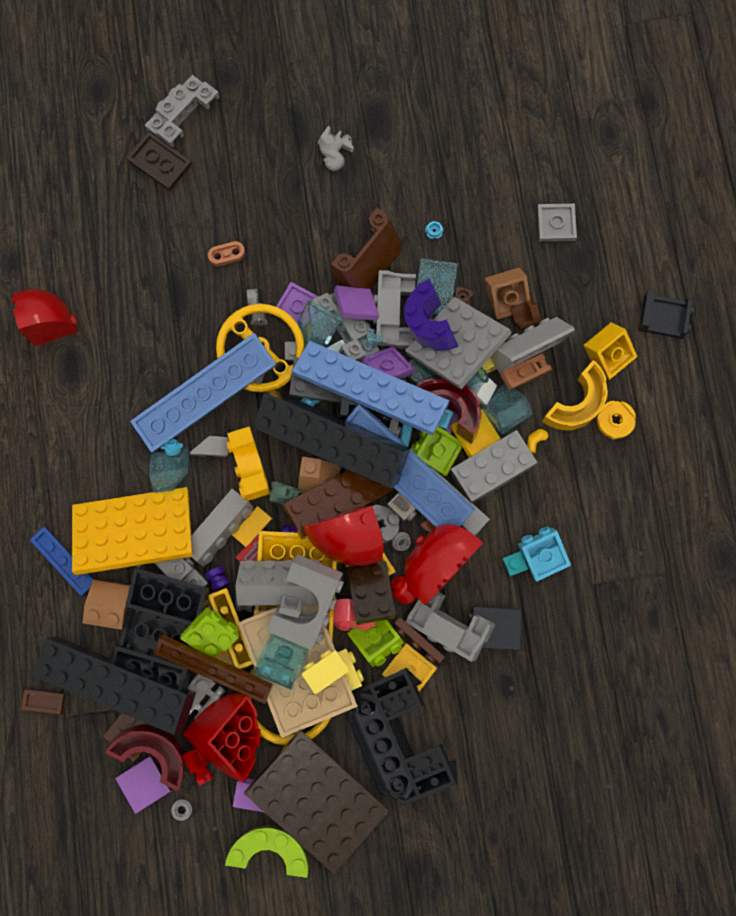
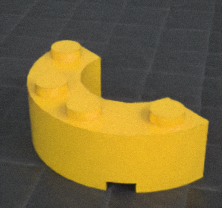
[542,360,608,430]
[226,426,270,501]

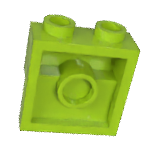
[411,426,462,476]
[180,607,238,658]
[347,620,404,667]

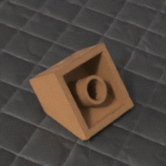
[484,267,530,319]
[83,579,130,630]

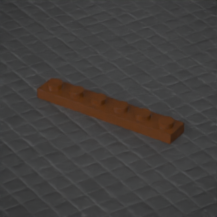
[154,634,273,704]

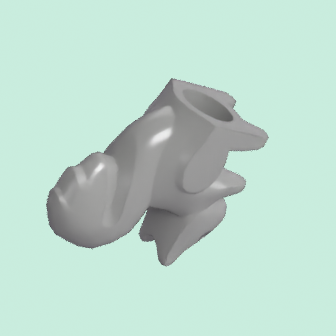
[317,126,354,171]

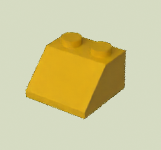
[583,322,637,380]

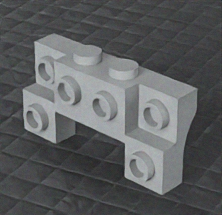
[145,75,220,148]
[373,270,416,349]
[310,292,380,362]
[136,557,210,587]
[406,592,495,662]

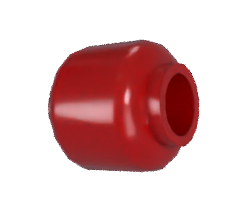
[390,575,417,604]

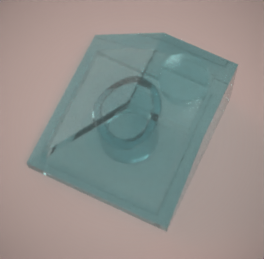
[297,300,342,347]
[149,448,189,493]

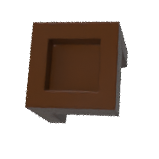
[510,300,541,329]

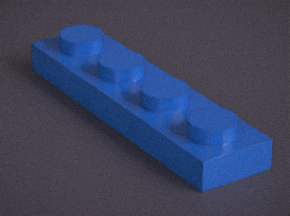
[30,527,93,596]

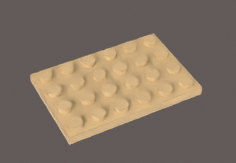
[238,605,357,738]

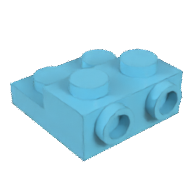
[518,527,571,582]

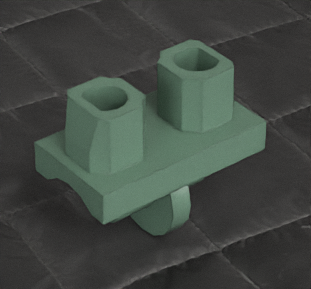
[269,482,304,505]

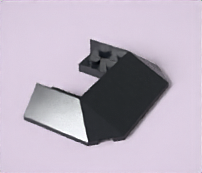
[347,668,458,805]

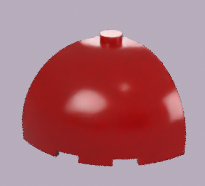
[12,289,78,346]
[303,506,383,566]
[405,524,483,606]
[183,693,260,783]

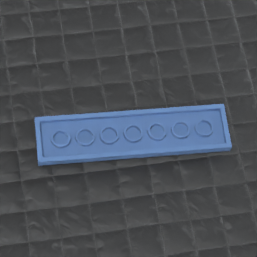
[130,333,277,453]
[292,341,449,436]
[346,404,475,527]

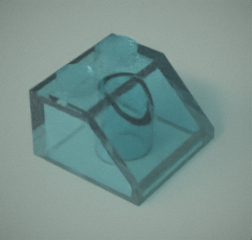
[480,384,533,434]
[253,634,309,690]

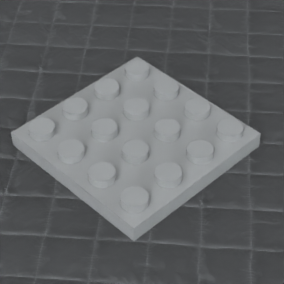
[405,297,512,389]

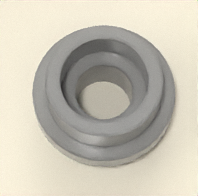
[392,532,411,551]
[171,799,192,821]

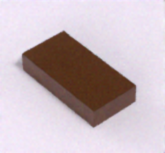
[21,689,66,714]

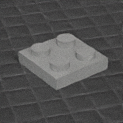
[537,203,577,242]

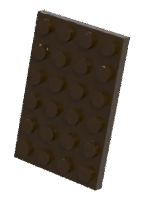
[244,730,389,874]

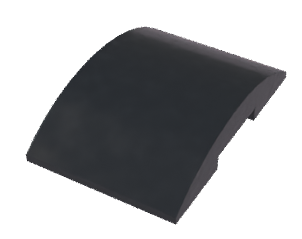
[112,568,209,689]

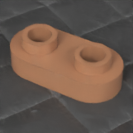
[208,241,245,266]

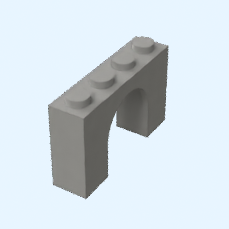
[267,554,344,650]

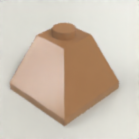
[298,457,341,493]

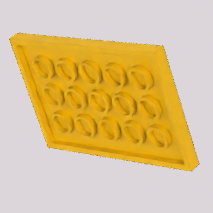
[72,487,193,575]

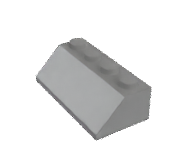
[490,317,575,373]

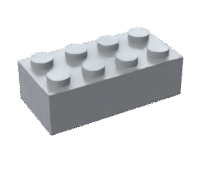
[450,430,538,504]
[235,560,320,605]

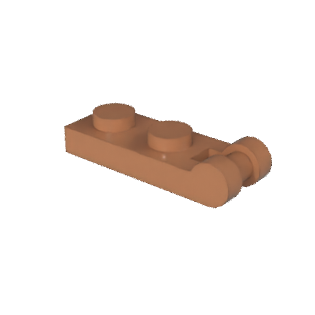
[500,353,553,391]

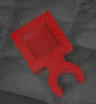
[182,748,213,786]

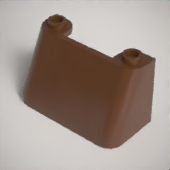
[331,207,402,289]

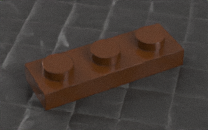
[394,617,445,664]

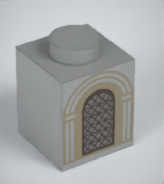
[387,493,417,523]

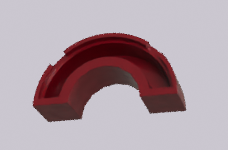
[416,378,482,444]
[105,725,185,791]

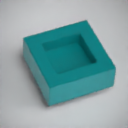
[502,551,528,577]

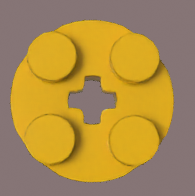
[596,401,636,440]

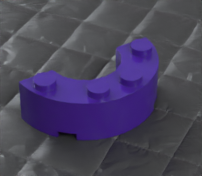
[404,278,459,351]

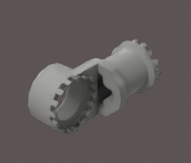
[247,289,267,326]

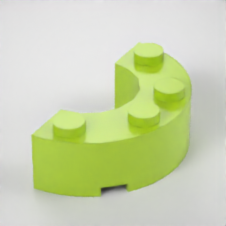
[225,825,309,878]

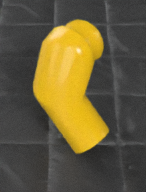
[527,429,548,454]

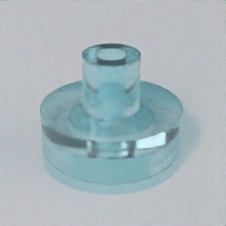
[367,329,383,349]

